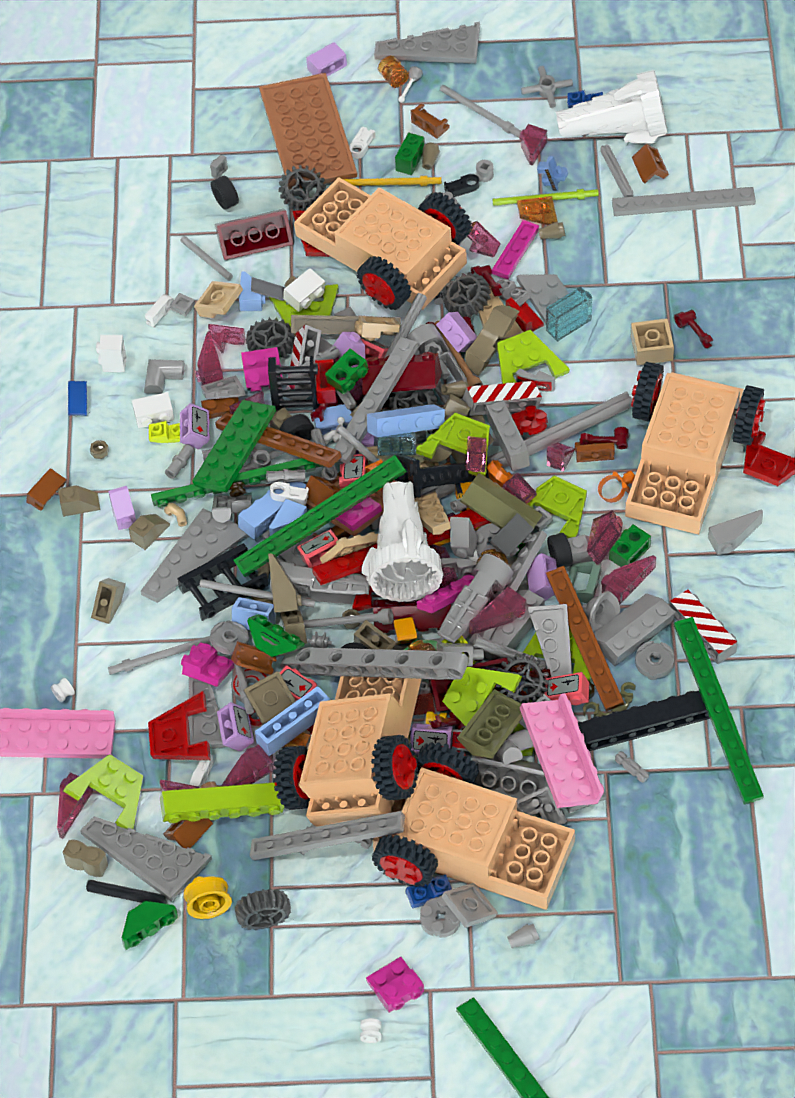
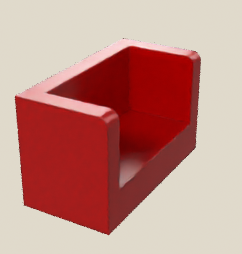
[315,359,336,404]

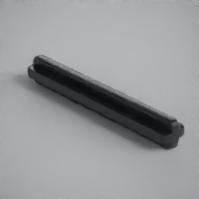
[86,880,166,904]

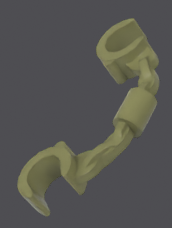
[583,682,636,717]

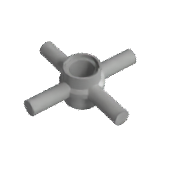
[521,66,573,108]
[239,447,285,484]

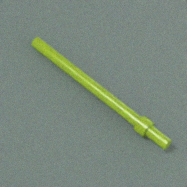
[492,189,599,206]

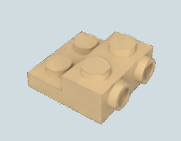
[194,281,243,318]
[355,316,400,341]

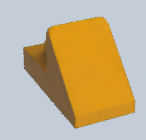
[394,617,417,645]

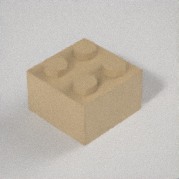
[630,319,674,365]

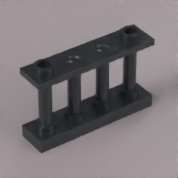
[268,356,320,412]
[177,543,269,621]

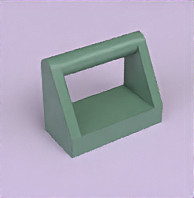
[568,561,602,604]

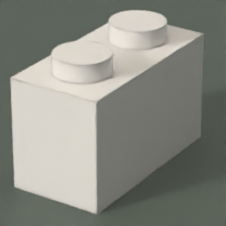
[283,268,325,312]
[96,335,126,372]
[132,392,174,428]

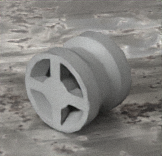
[476,160,494,182]

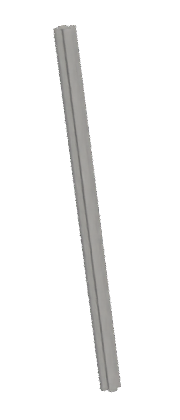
[369,392,632,531]

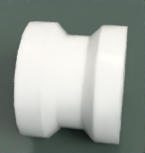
[51,678,75,702]
[360,1019,381,1043]

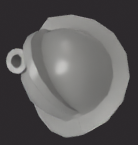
[582,591,620,632]

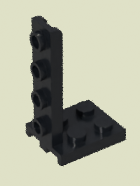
[393,453,489,498]

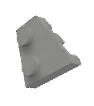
[201,375,246,400]

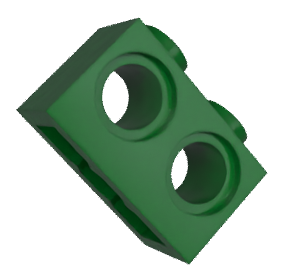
[395,132,425,176]
[325,348,368,395]
[608,524,651,571]

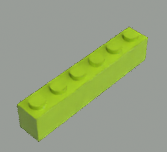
[160,783,284,823]

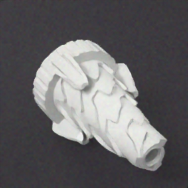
[556,70,668,144]
[362,481,443,602]

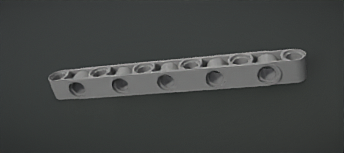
[280,647,469,679]

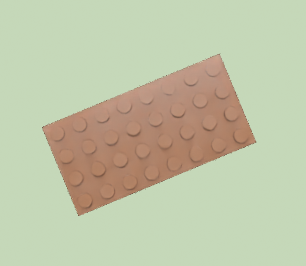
[259,73,357,190]

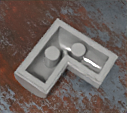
[144,359,185,394]
[212,495,252,523]
[496,729,534,765]
[517,785,567,825]

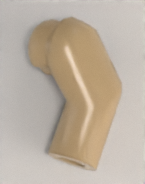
[164,503,187,527]

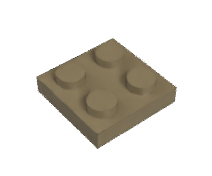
[243,671,296,725]

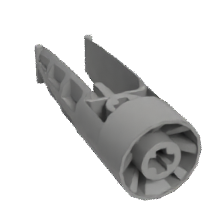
[407,323,468,404]
[437,554,513,644]
[270,561,370,604]

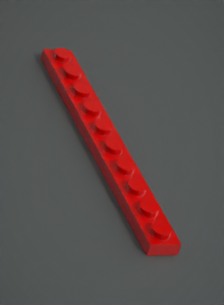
[312,509,491,585]

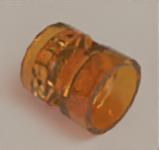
[378,56,409,88]

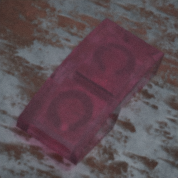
[465,436,487,472]

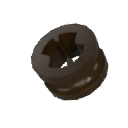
[229,482,246,497]

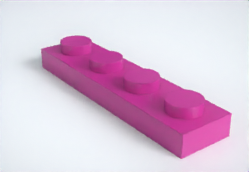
[492,220,539,280]
[417,575,474,613]

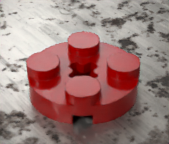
[511,405,548,435]

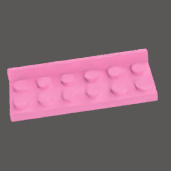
[520,693,604,808]
[0,708,116,759]

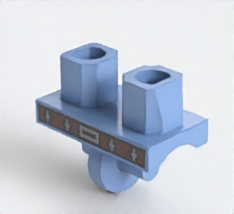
[537,156,568,191]

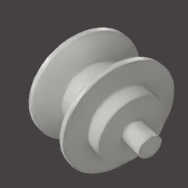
[308,632,332,648]

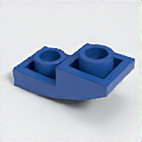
[568,90,604,108]
[68,381,87,416]
[405,875,452,909]

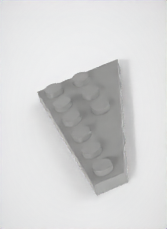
[374,22,480,64]
[141,508,250,603]
[80,817,212,902]

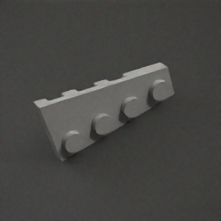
[528,604,572,677]
[189,677,227,748]

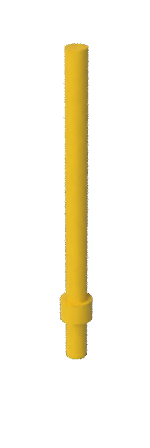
[343,176,441,186]

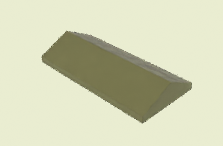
[460,473,542,544]
[457,689,523,759]

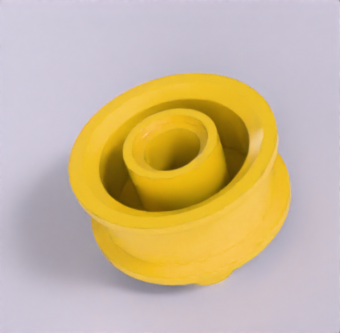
[183,876,232,919]

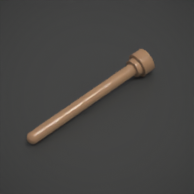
[435,321,483,386]

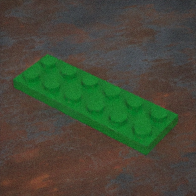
[192,400,276,493]

